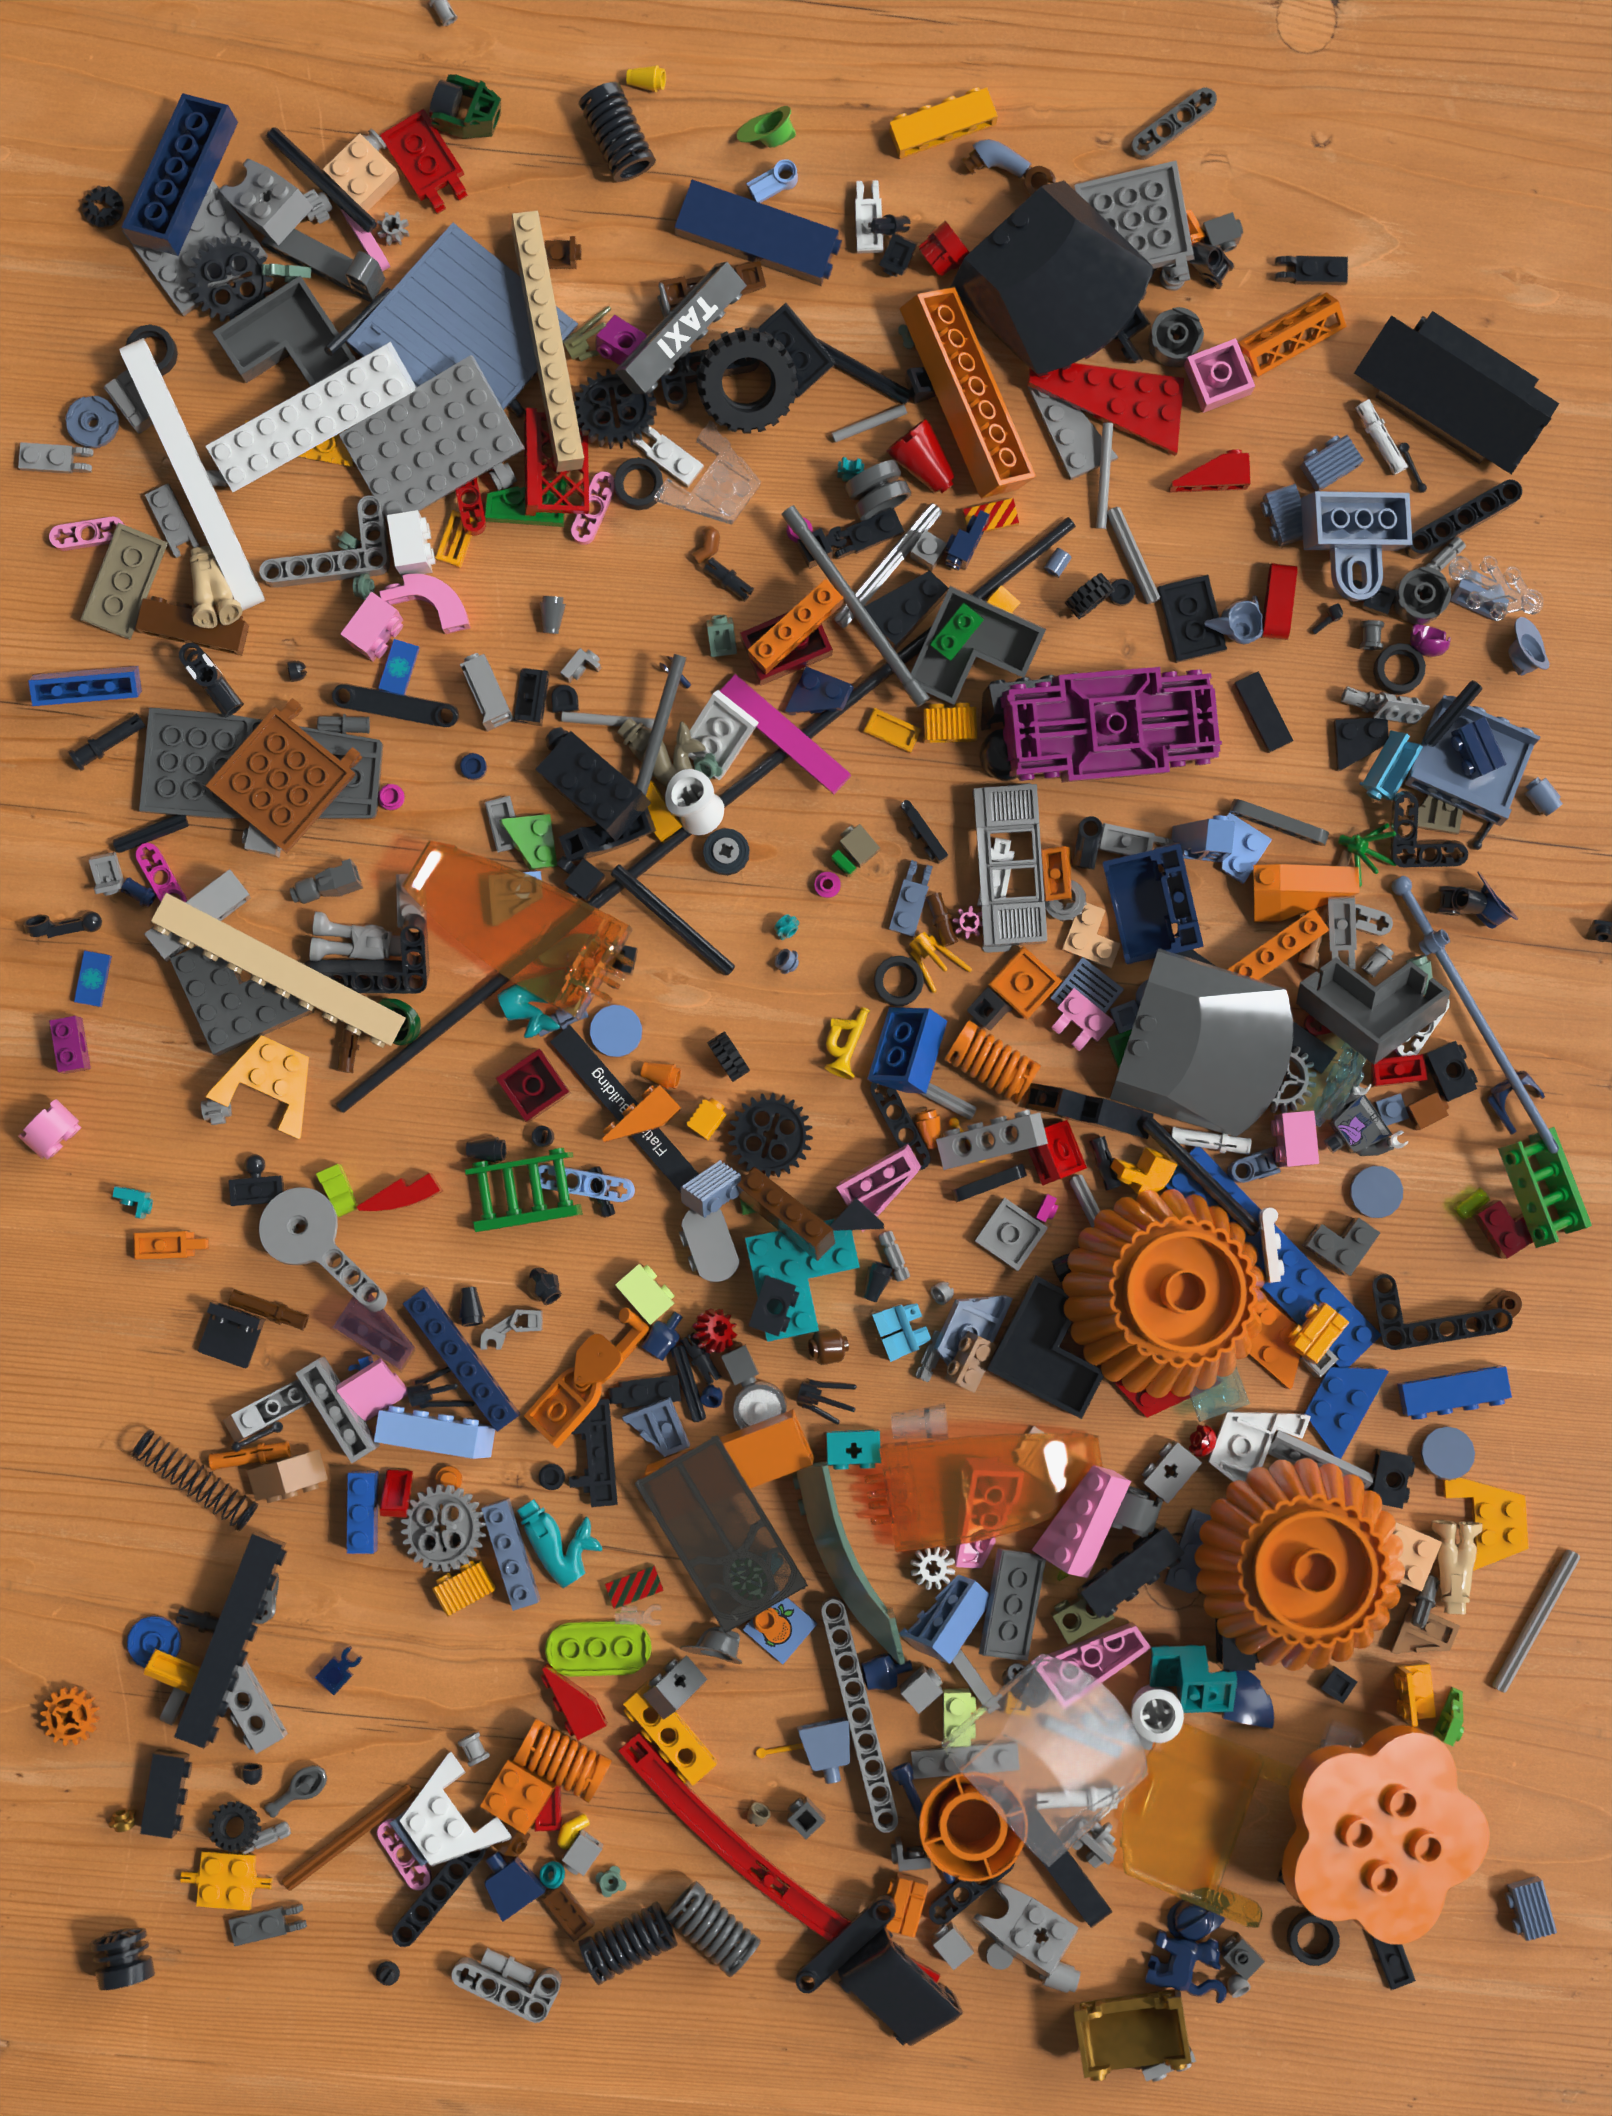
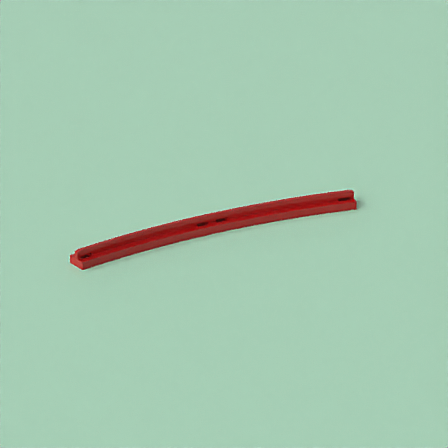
[618,1732,940,1983]

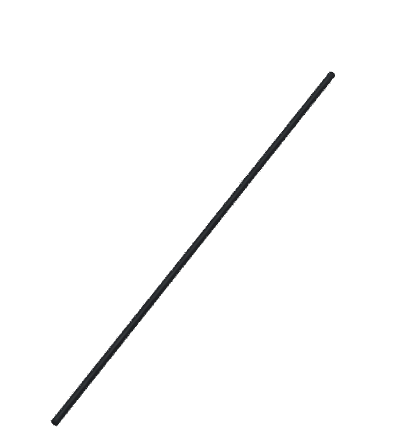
[335,517,1076,1113]

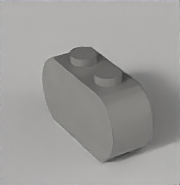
[679,1209,740,1282]

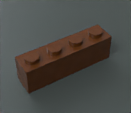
[136,596,249,656]
[737,1167,835,1261]

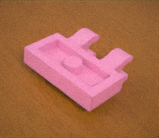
[1051,988,1115,1051]

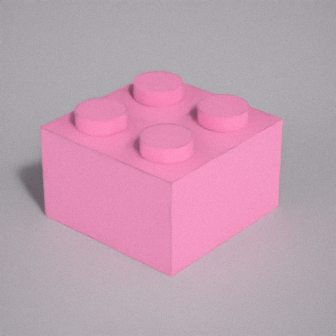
[1184,338,1255,413]
[341,592,403,662]
[1271,1111,1319,1168]

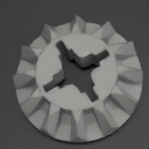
[1045,880,1087,921]

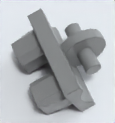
[1068,1816,1117,1868]

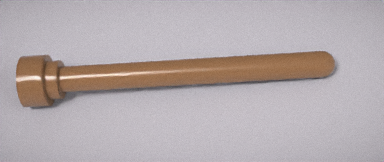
[1297,849,1352,970]

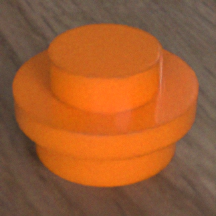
[436,1466,463,1491]
[753,1607,779,1633]

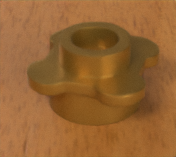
[108,1808,137,1832]

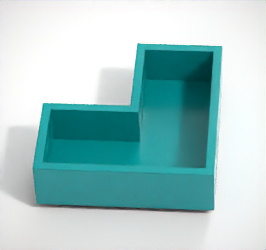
[745,1219,860,1342]

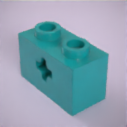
[826,1429,881,1469]

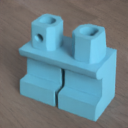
[872,1303,931,1362]

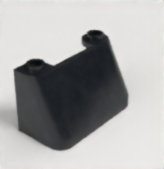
[837,1927,963,2046]

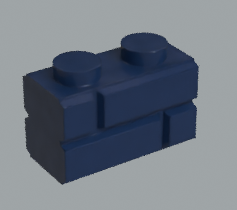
[1451,717,1507,780]

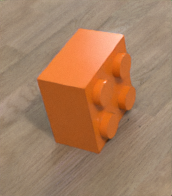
[480,1755,556,1835]

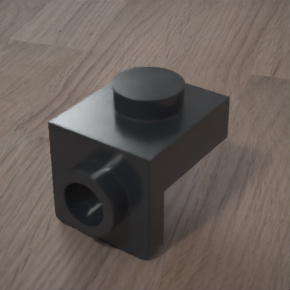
[878,233,918,277]

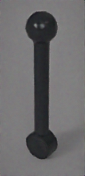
[1398,443,1427,493]
[1472,822,1494,850]
[231,1422,283,1452]

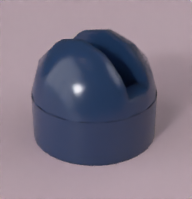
[700,1385,723,1408]

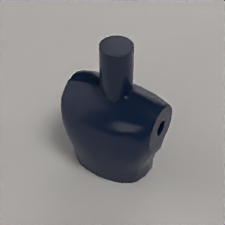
[861,1653,913,1690]

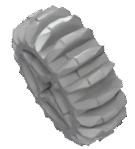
[1270,1046,1317,1113]

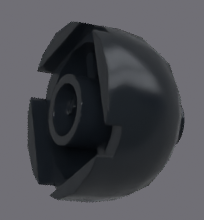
[979,729,1018,781]

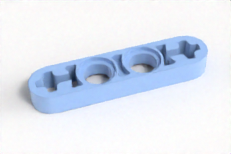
[538,1165,635,1202]

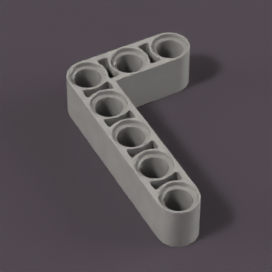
[259,496,390,588]

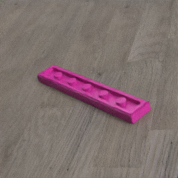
[720,674,851,795]

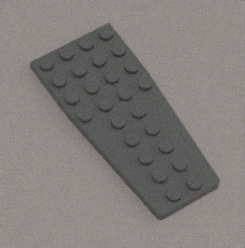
[139,708,383,819]

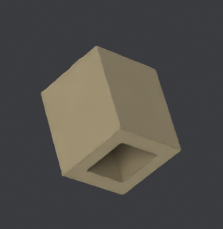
[840,824,880,868]

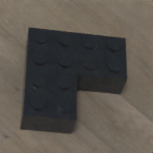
[987,1275,1104,1419]

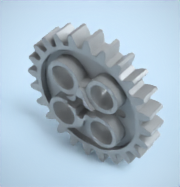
[401,1485,486,1572]

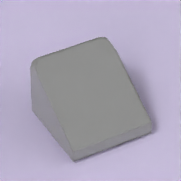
[1299,1349,1338,1378]

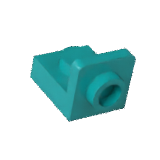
[112,1186,153,1219]

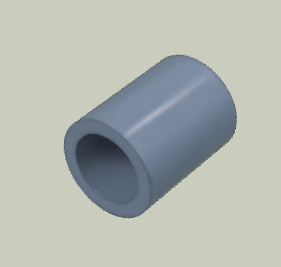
[1044,548,1072,578]

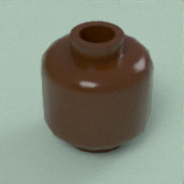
[808,1328,849,1365]

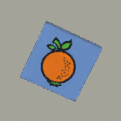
[743,1590,817,1664]

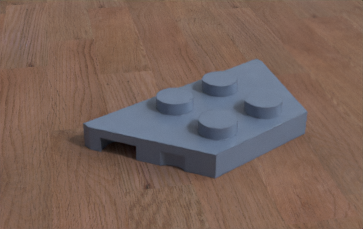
[934,1295,1013,1366]

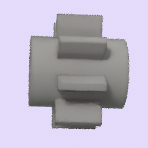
[304,189,333,224]
[377,212,409,246]
[201,1099,232,1125]

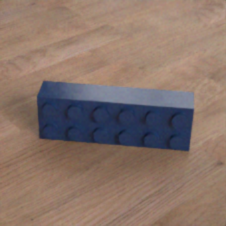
[121,93,238,256]

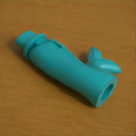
[497,965,589,1038]
[517,1499,603,1588]

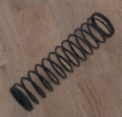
[131,1429,258,1532]

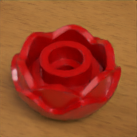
[1189,1424,1217,1457]

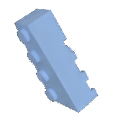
[374,1406,495,1459]

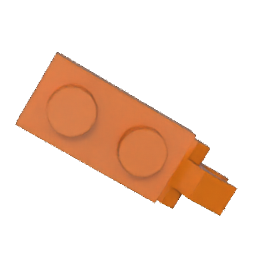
[133,1231,209,1260]

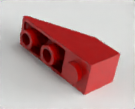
[540,1663,608,1741]

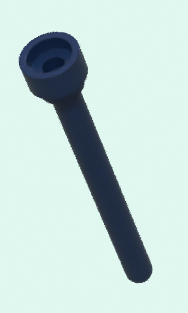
[890,1762,955,1884]

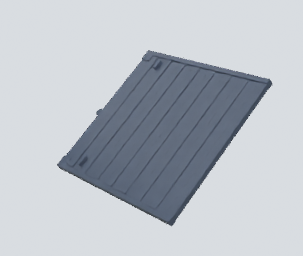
[347,223,578,410]

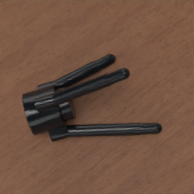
[407,1366,475,1409]
[797,1379,857,1424]

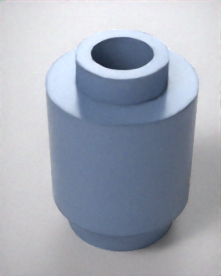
[1525,777,1563,817]

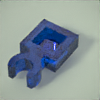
[314,1646,363,1695]

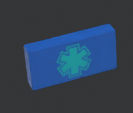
[378,639,420,695]
[74,951,112,1007]

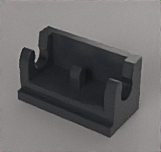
[513,668,550,726]

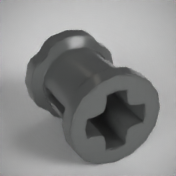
[1359,620,1384,651]

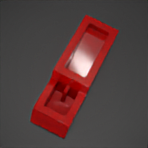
[356,1173,443,1211]

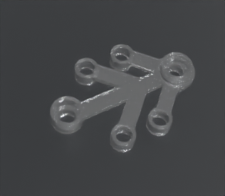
[1448,555,1544,620]

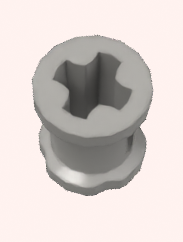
[457,1731,490,1767]

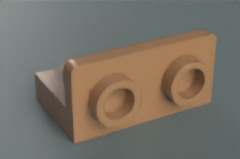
[945,1331,998,1393]

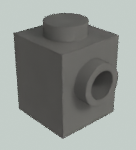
[1202,212,1243,253]
[721,1344,759,1387]
[787,1796,825,1840]
[1220,1933,1265,1981]

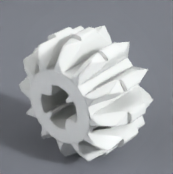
[910,1544,955,1590]

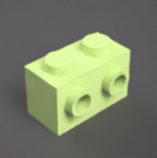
[615,1264,675,1325]
[943,1688,976,1747]

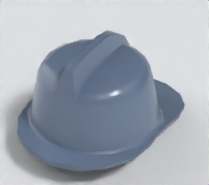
[1508,617,1550,676]

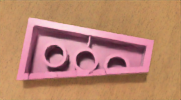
[1032,1465,1131,1578]

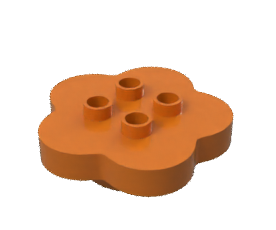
[1282,1725,1489,1944]

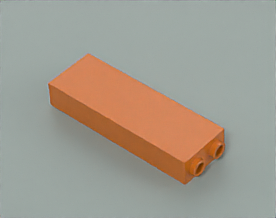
[643,1409,814,1521]

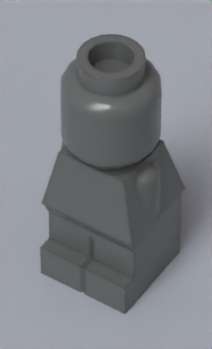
[290,859,363,904]

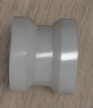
[1160,264,1185,291]

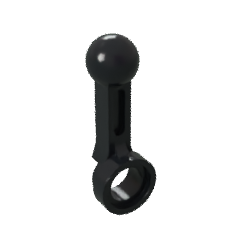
[23,911,102,939]

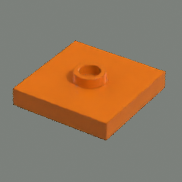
[988,946,1062,1020]

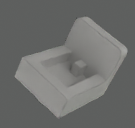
[89,852,124,896]

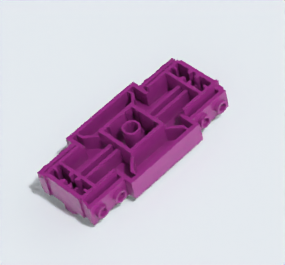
[1000,667,1222,783]

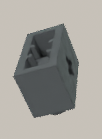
[643,1655,708,1720]

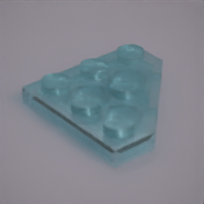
[1313,1042,1366,1127]

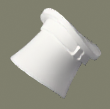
[665,769,724,835]
[1131,1684,1184,1743]

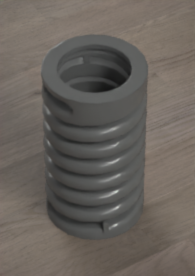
[664,1881,761,1977]

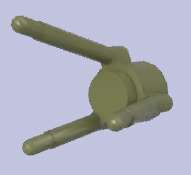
[563,306,624,362]

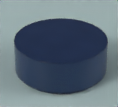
[460,753,487,780]

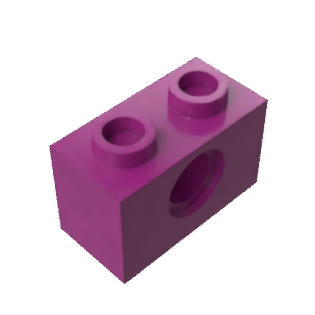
[596,314,648,366]
[49,1016,91,1074]

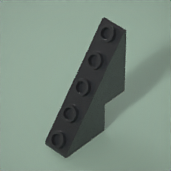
[1025,1083,1154,1139]

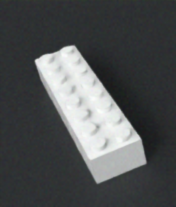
[206,342,416,492]

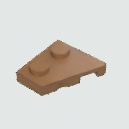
[1390,1604,1460,1654]

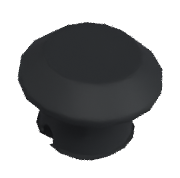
[376,1961,400,1986]

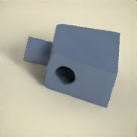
[797,1717,850,1784]

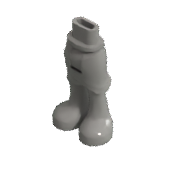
[309,911,402,961]

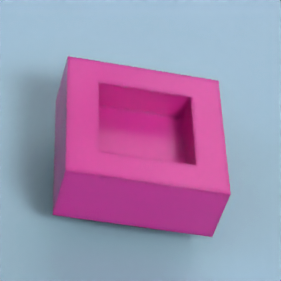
[1034,1194,1058,1222]

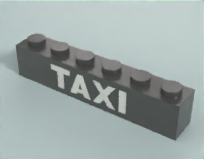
[615,262,747,395]

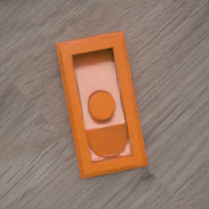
[1041,846,1072,902]

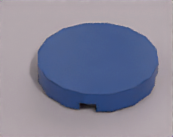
[127,1616,181,1668]

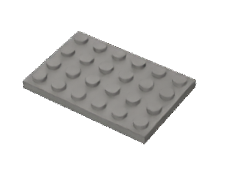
[339,355,525,521]

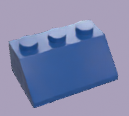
[867,1007,948,1094]

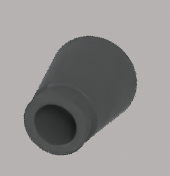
[540,596,566,634]

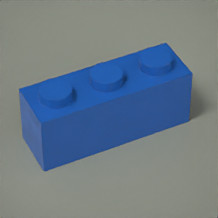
[347,1471,379,1554]

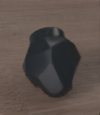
[526,1268,562,1305]

